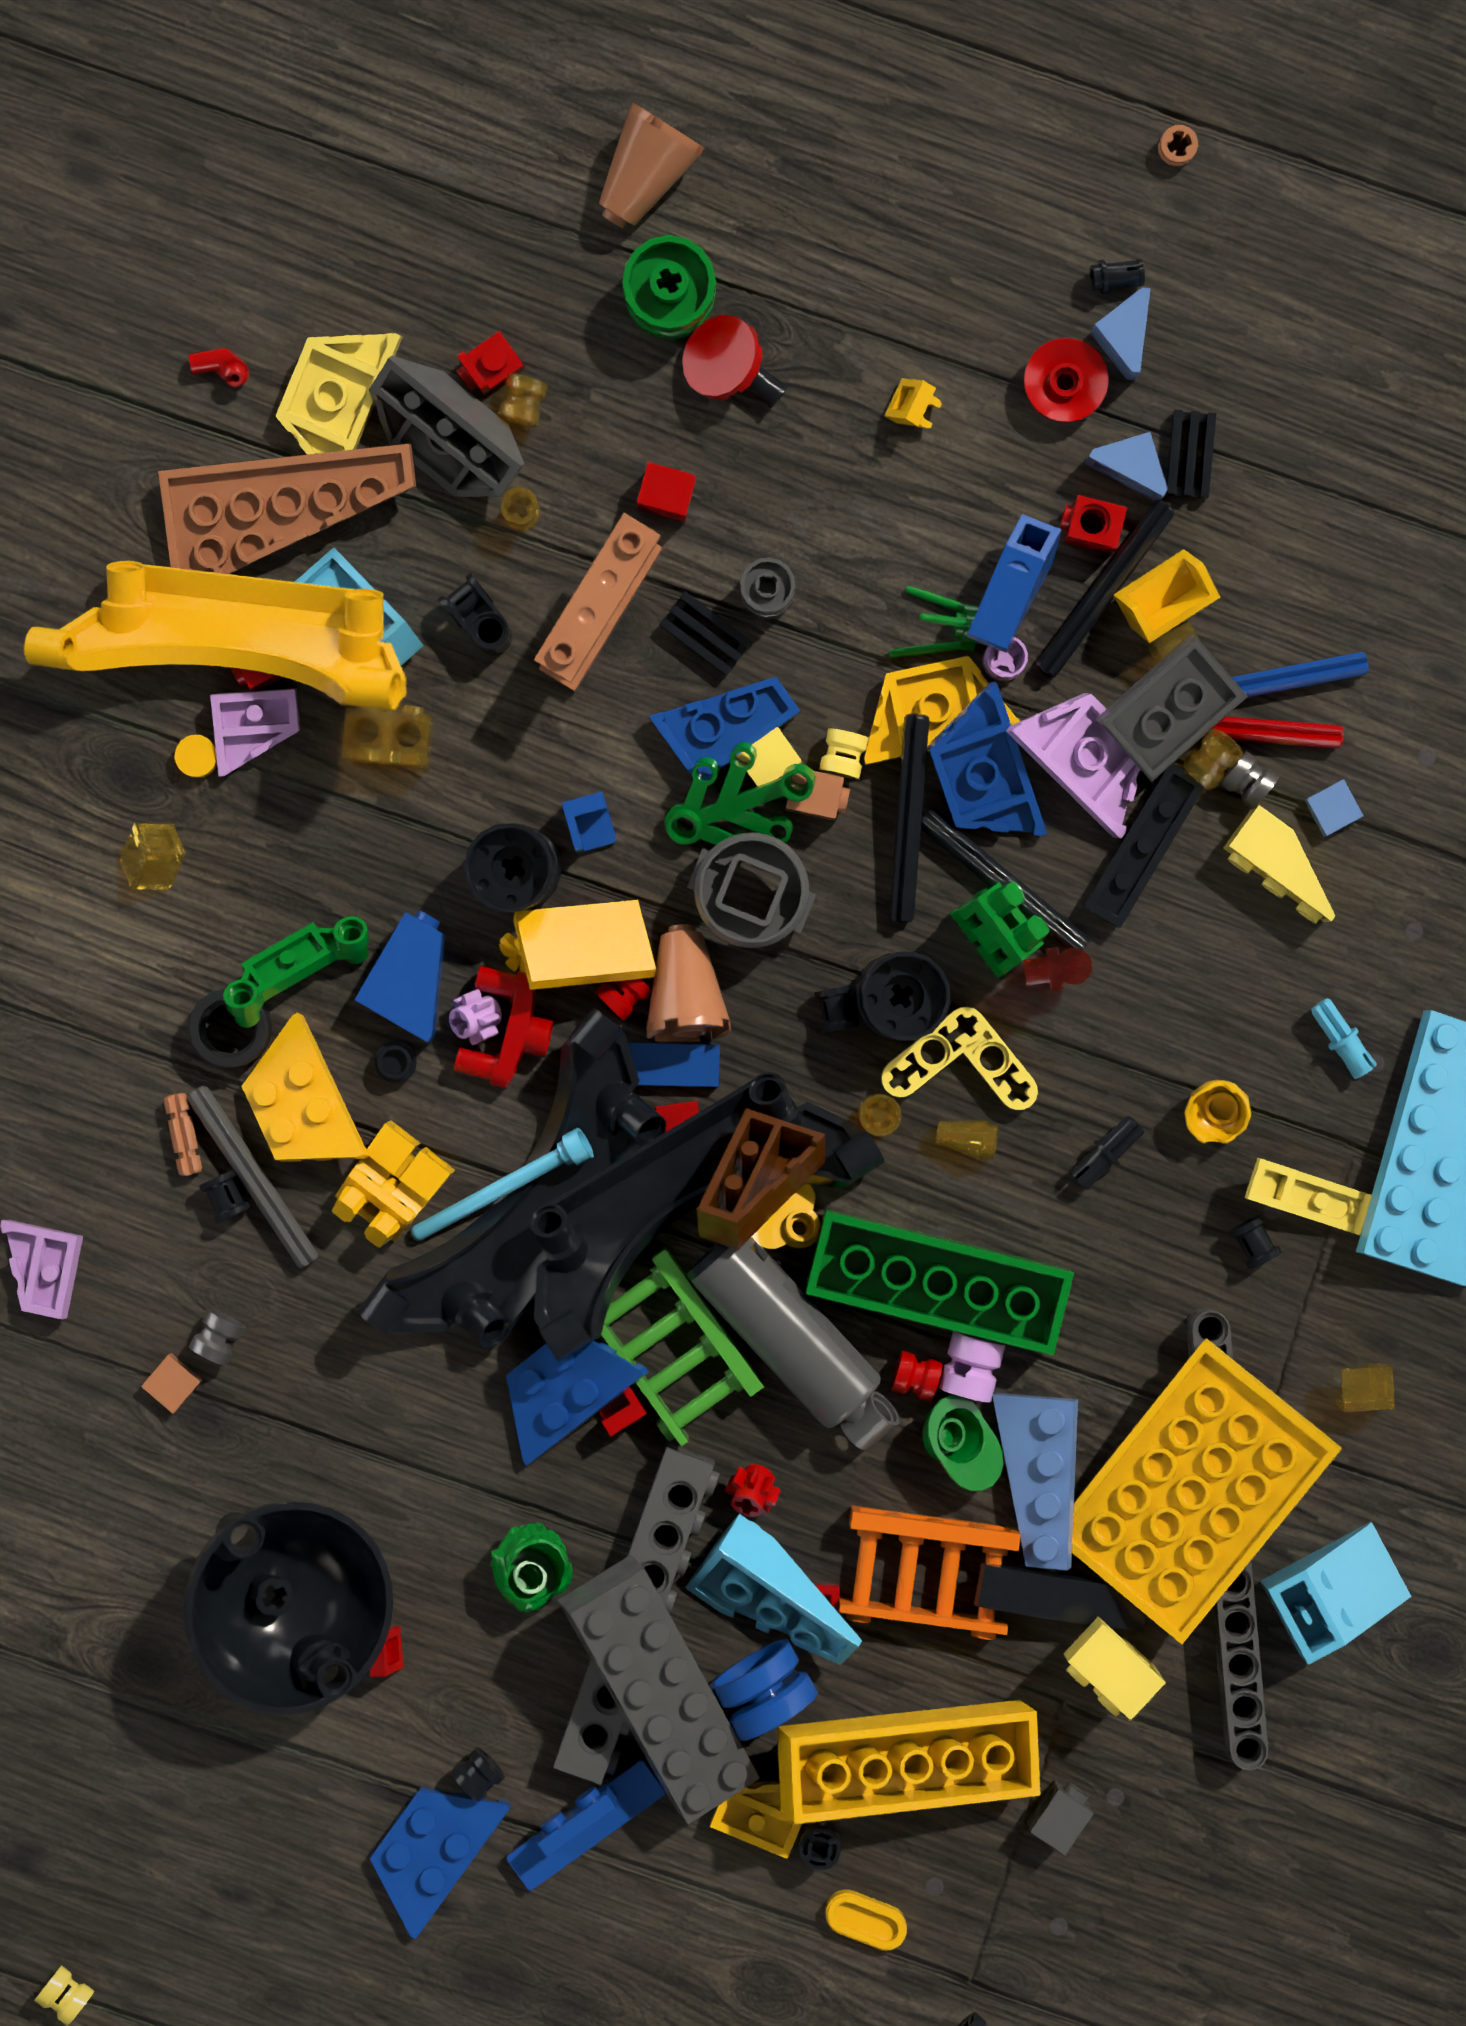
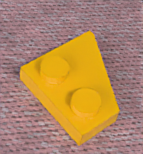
[710,1780,802,1859]

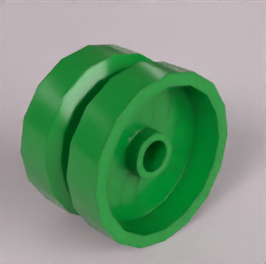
[622,235,716,341]

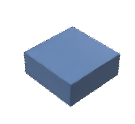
[1304,779,1363,837]

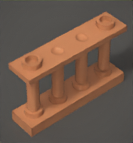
[534,513,663,692]

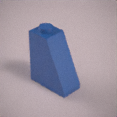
[355,910,446,1042]

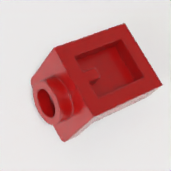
[456,331,525,397]

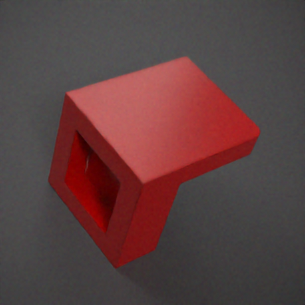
[637,462,696,522]
[599,1385,648,1436]

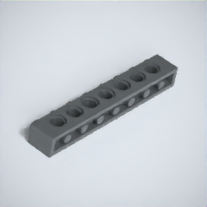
[553,1443,720,1785]

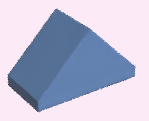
[1090,287,1151,381]
[1084,432,1168,501]

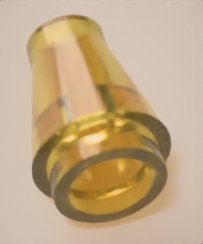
[936,1120,999,1161]

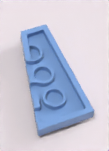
[993,1393,1078,1570]

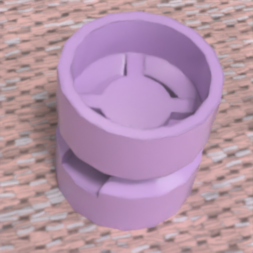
[938,1331,1006,1402]

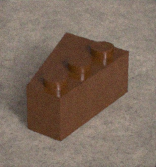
[697,1108,825,1250]

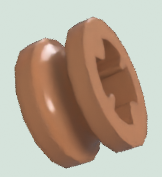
[1158,125,1198,166]

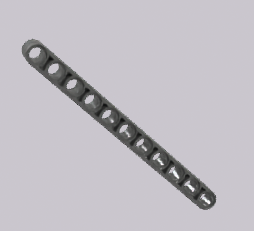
[1186,1307,1269,1771]

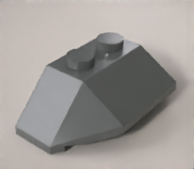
[369,356,525,497]

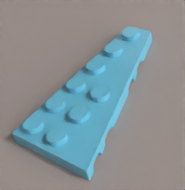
[1356,1010,1466,1287]

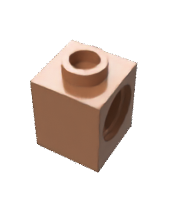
[785,771,850,821]

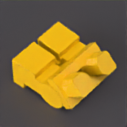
[332,1120,455,1247]

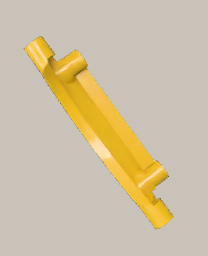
[24,561,406,711]

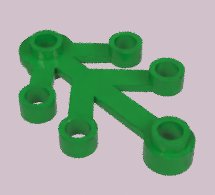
[665,742,816,845]

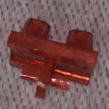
[1024,947,1092,991]

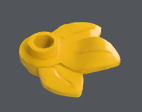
[752,1184,821,1249]

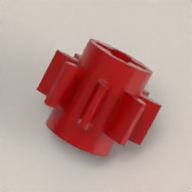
[725,1464,781,1517]

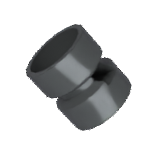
[740,557,795,620]

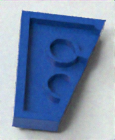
[649,677,800,778]

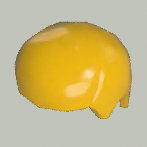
[1184,1080,1251,1144]

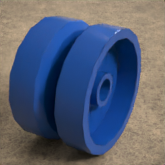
[709,1639,818,1741]

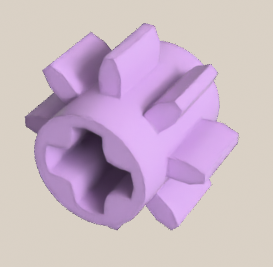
[449,989,502,1045]

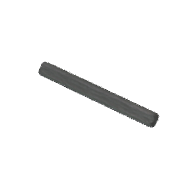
[187,1086,318,1268]

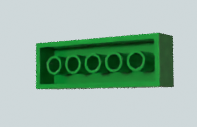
[804,1208,1074,1356]

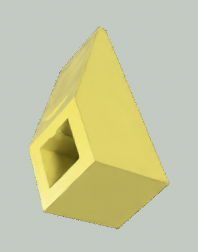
[1223,805,1335,924]

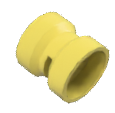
[819,728,869,780]
[34,1965,94,2026]

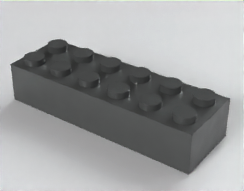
[558,1555,760,1824]

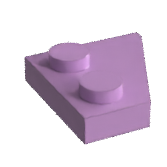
[210,688,301,776]
[0,1220,83,1319]

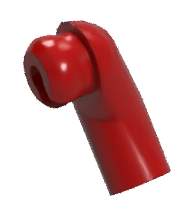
[188,348,249,388]

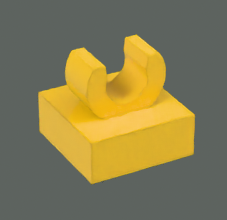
[884,378,942,428]

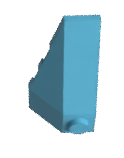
[685,1514,862,1665]

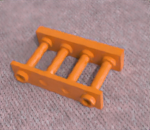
[838,1505,1021,1640]

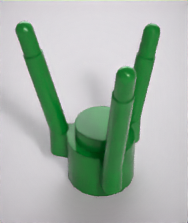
[888,586,986,658]

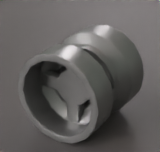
[1219,751,1279,810]
[189,1309,246,1366]

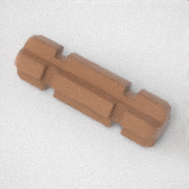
[164,1093,202,1176]

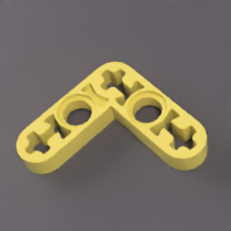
[881,1007,1038,1110]

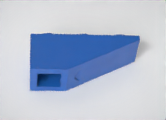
[967,514,1061,653]

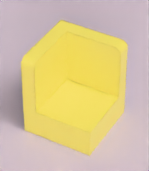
[737,727,802,787]

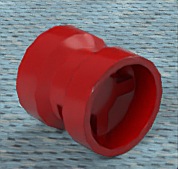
[595,979,652,1021]
[890,1350,943,1403]

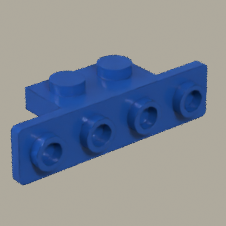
[507,1759,665,1890]

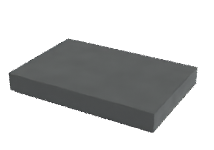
[1096,633,1248,781]

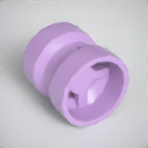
[983,637,1028,682]

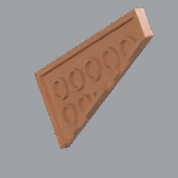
[158,444,416,574]

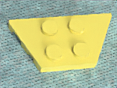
[276,333,403,455]

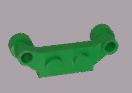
[223,916,370,1028]

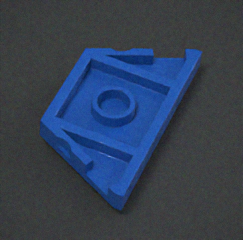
[928,681,1047,836]
[506,1340,649,1466]
[370,1787,511,1939]

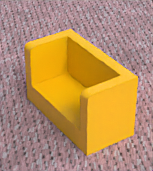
[1113,549,1221,643]

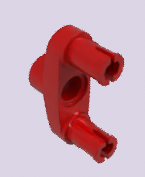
[454,966,554,1089]

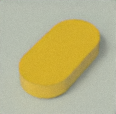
[825,1889,907,1951]

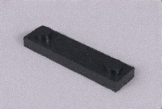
[1083,763,1207,929]

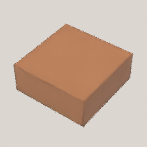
[141,1353,203,1414]

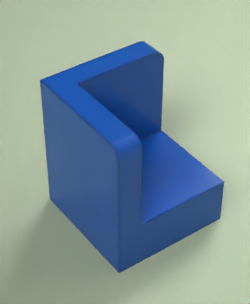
[562,791,617,854]

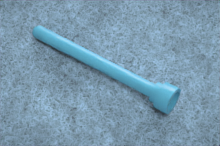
[410,1128,594,1241]

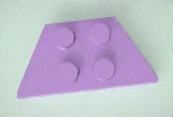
[1006,693,1141,839]

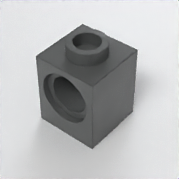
[1026,1780,1094,1856]

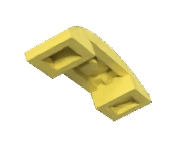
[1244,1157,1372,1235]

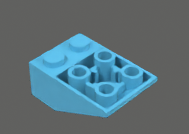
[1260,1522,1411,1665]

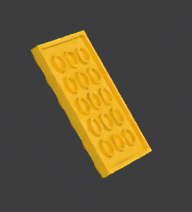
[1072,1338,1342,1644]

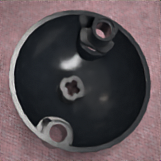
[183,1501,393,1715]

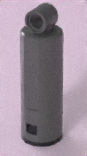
[684,1237,900,1451]

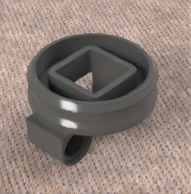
[687,833,816,948]

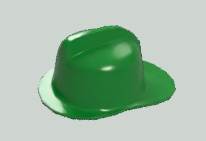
[922,1395,1004,1491]

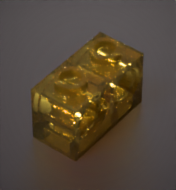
[342,705,434,769]

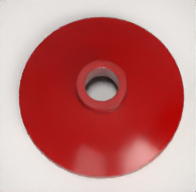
[1024,338,1109,423]

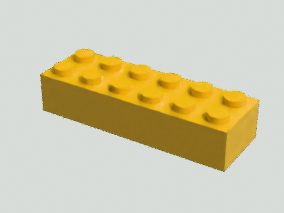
[777,1700,1040,1824]

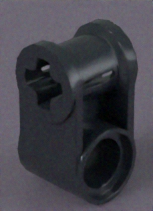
[438,573,512,655]

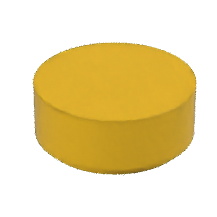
[175,735,217,778]

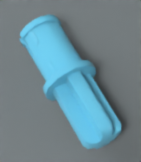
[1311,998,1377,1079]

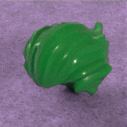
[490,1522,573,1614]

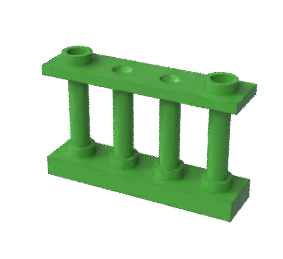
[598,1247,764,1447]

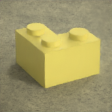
[1064,1616,1166,1720]

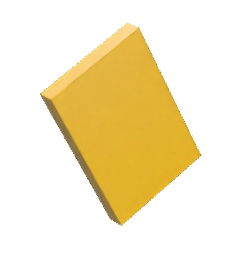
[513,900,656,990]

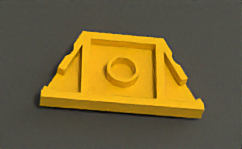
[864,656,1020,765]
[241,1012,369,1162]

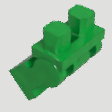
[949,882,1049,979]

